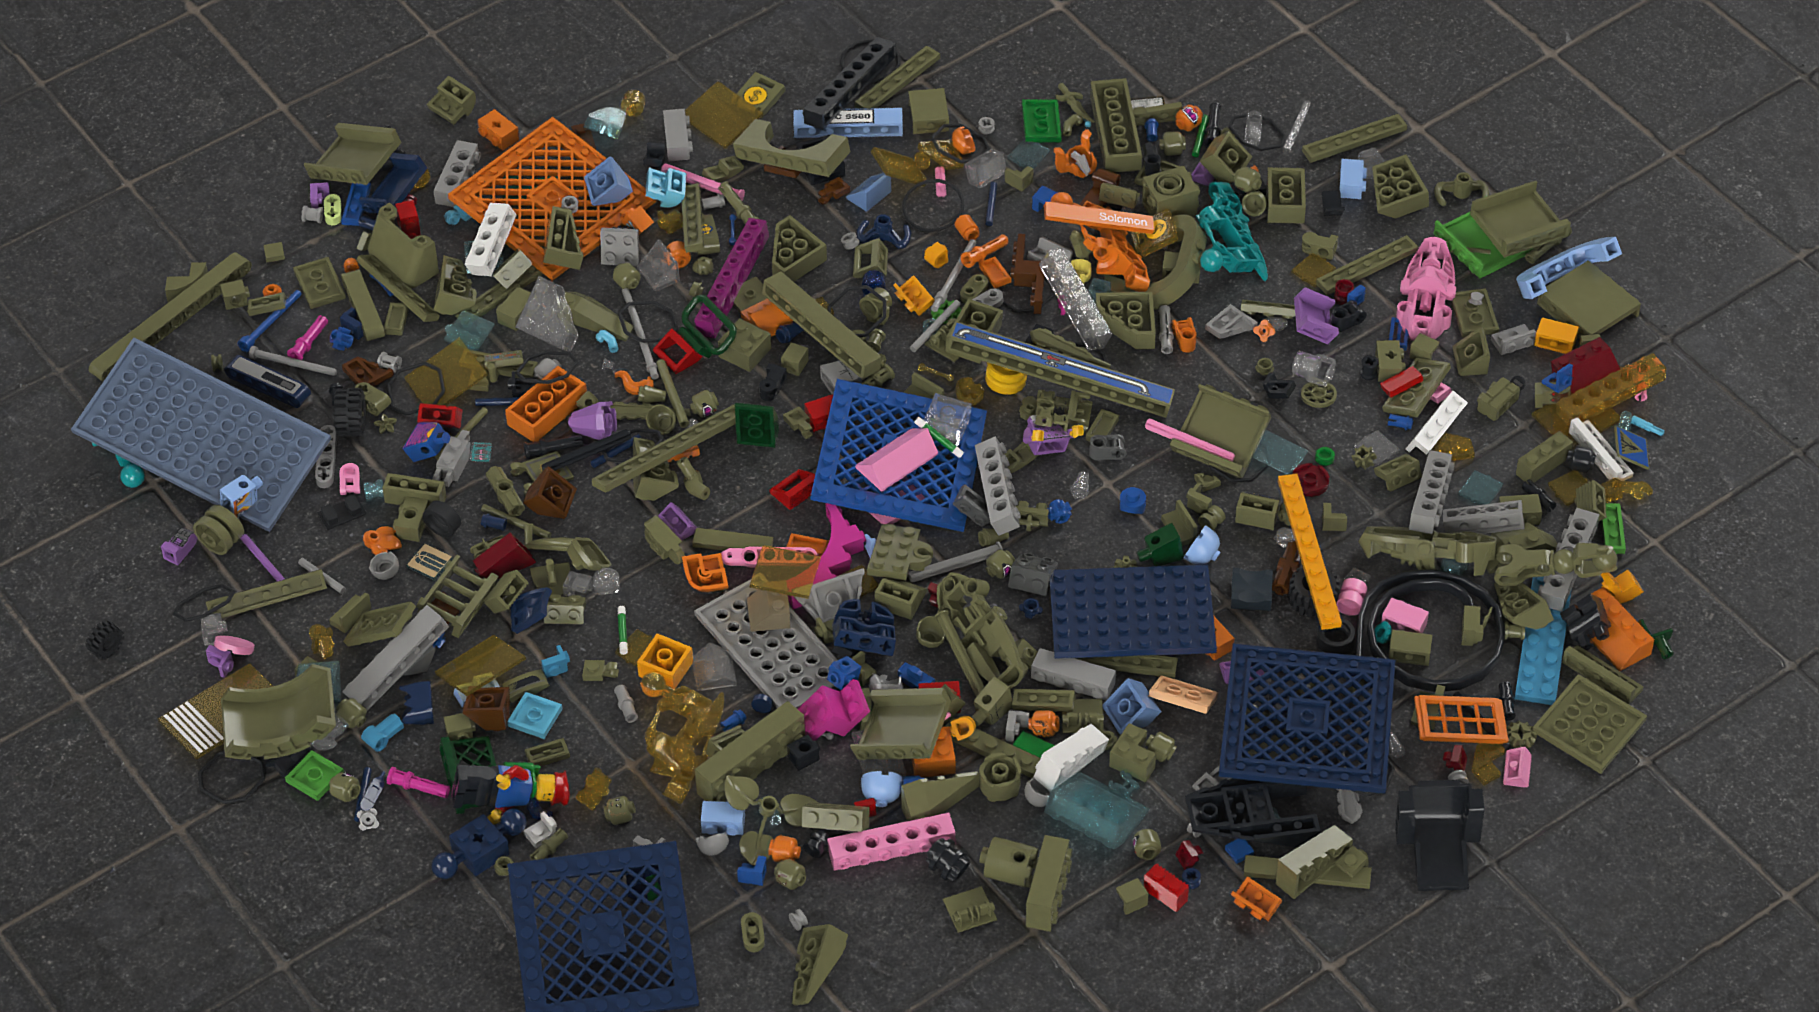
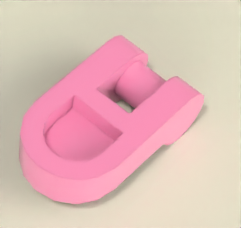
[340,463,361,495]

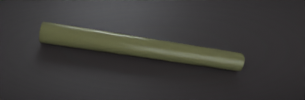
[435,407,488,461]
[481,504,552,538]

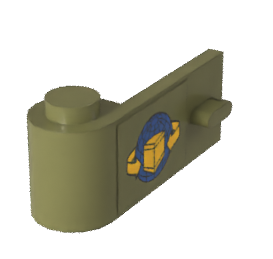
[697,213,720,256]

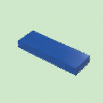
[341,182,371,226]

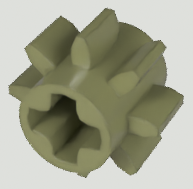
[1351,444,1377,470]

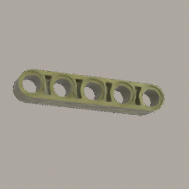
[341,269,385,341]

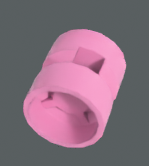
[1336,578,1367,616]

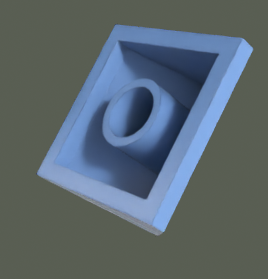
[846,171,891,212]

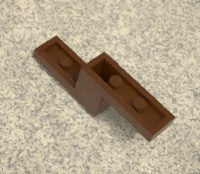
[1011,234,1045,314]

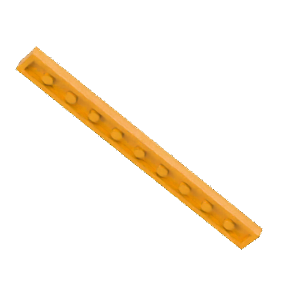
[1278,474,1342,630]

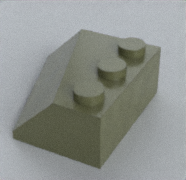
[1372,154,1429,219]

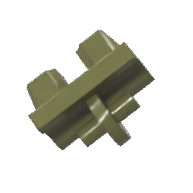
[1016,501,1049,532]

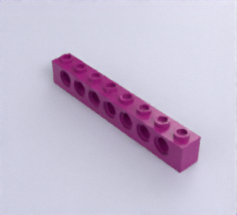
[694,218,769,339]

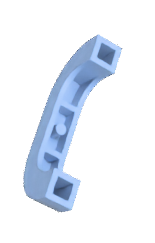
[1516,237,1622,299]

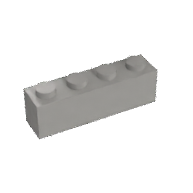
[1031,648,1116,700]

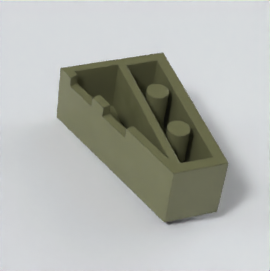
[543,206,584,270]

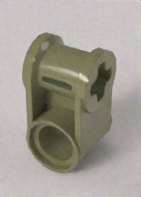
[355,382,391,416]

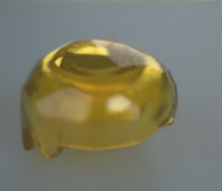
[955,377,985,406]

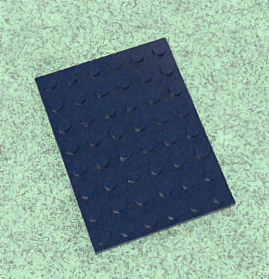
[1050,565,1217,659]

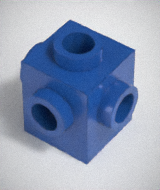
[827,656,862,690]

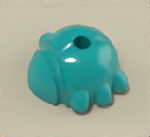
[1374,621,1392,644]

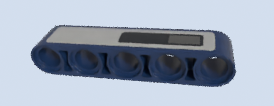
[224,355,311,408]

